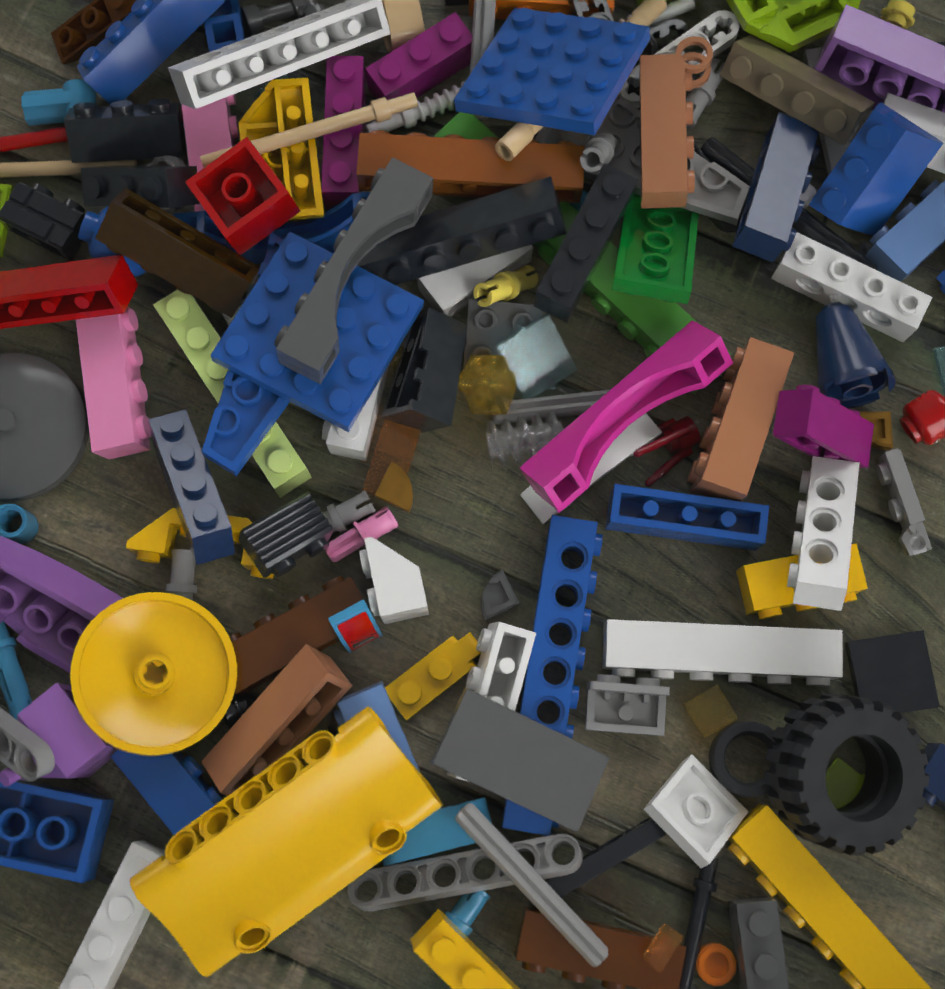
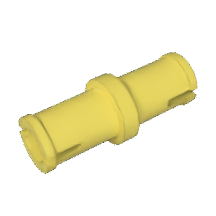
[473,265,538,307]

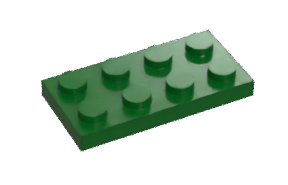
[612,193,699,305]

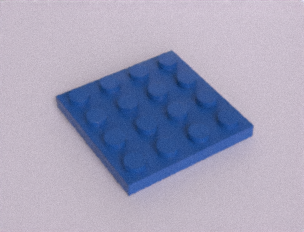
[454,7,650,135]
[210,231,424,432]

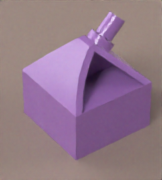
[0,683,118,787]

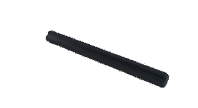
[700,137,879,271]

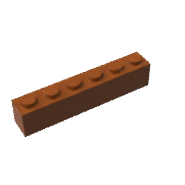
[356,130,585,203]

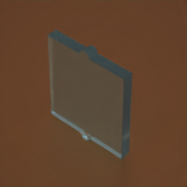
[495,314,577,399]

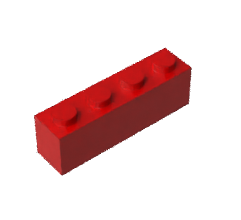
[0,254,138,329]

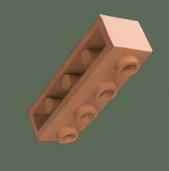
[201,644,352,796]

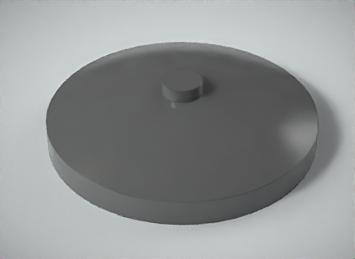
[0,353,89,502]

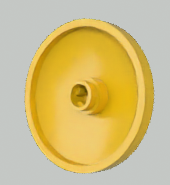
[70,592,237,756]

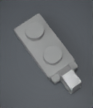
[876,448,932,557]

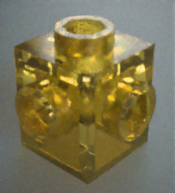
[459,355,517,415]

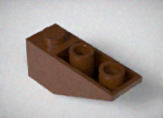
[51,0,136,65]

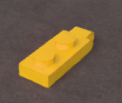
[385,632,481,721]

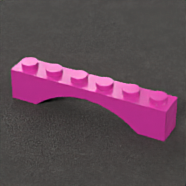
[519,320,733,513]

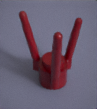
[633,416,701,487]

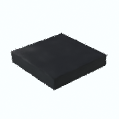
[845,630,940,713]

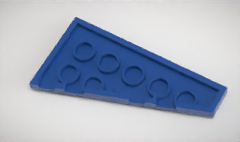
[202,232,290,476]

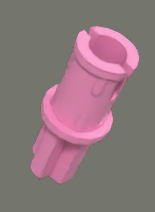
[325,506,399,562]

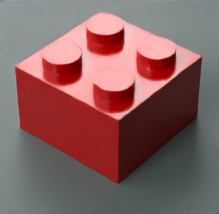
[185,137,301,255]

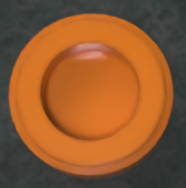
[695,942,736,986]

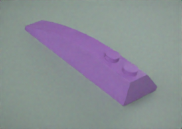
[0,535,123,673]

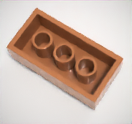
[687,337,795,501]

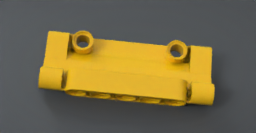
[130,706,443,977]

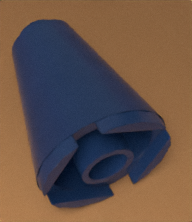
[816,302,896,409]

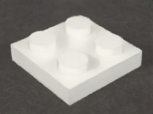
[643,754,748,869]

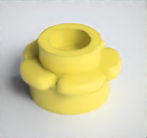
[881,0,915,29]

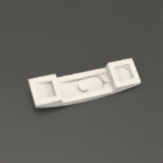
[520,413,662,525]

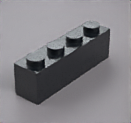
[534,163,639,323]

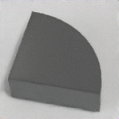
[481,569,520,622]

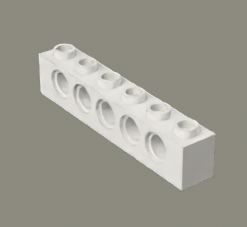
[168,0,391,109]

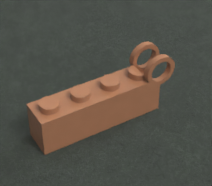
[639,36,713,208]

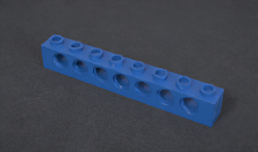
[501,515,603,836]

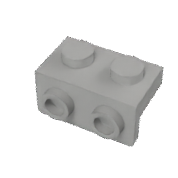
[584,675,670,736]

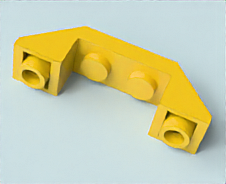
[126,508,274,579]

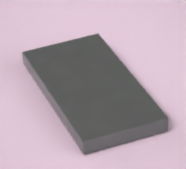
[431,688,610,833]

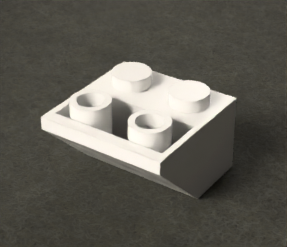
[359,537,429,624]

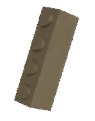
[719,34,875,145]

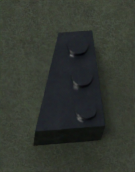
[381,307,468,433]

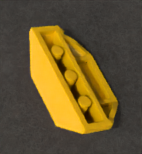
[238,78,324,220]

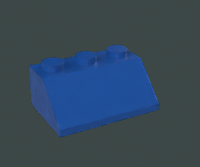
[809,102,944,236]

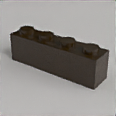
[95,188,260,318]

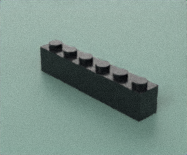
[357,176,567,285]

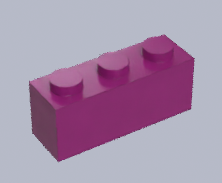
[365,12,472,100]
[773,385,874,468]

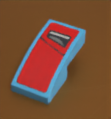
[328,599,383,653]

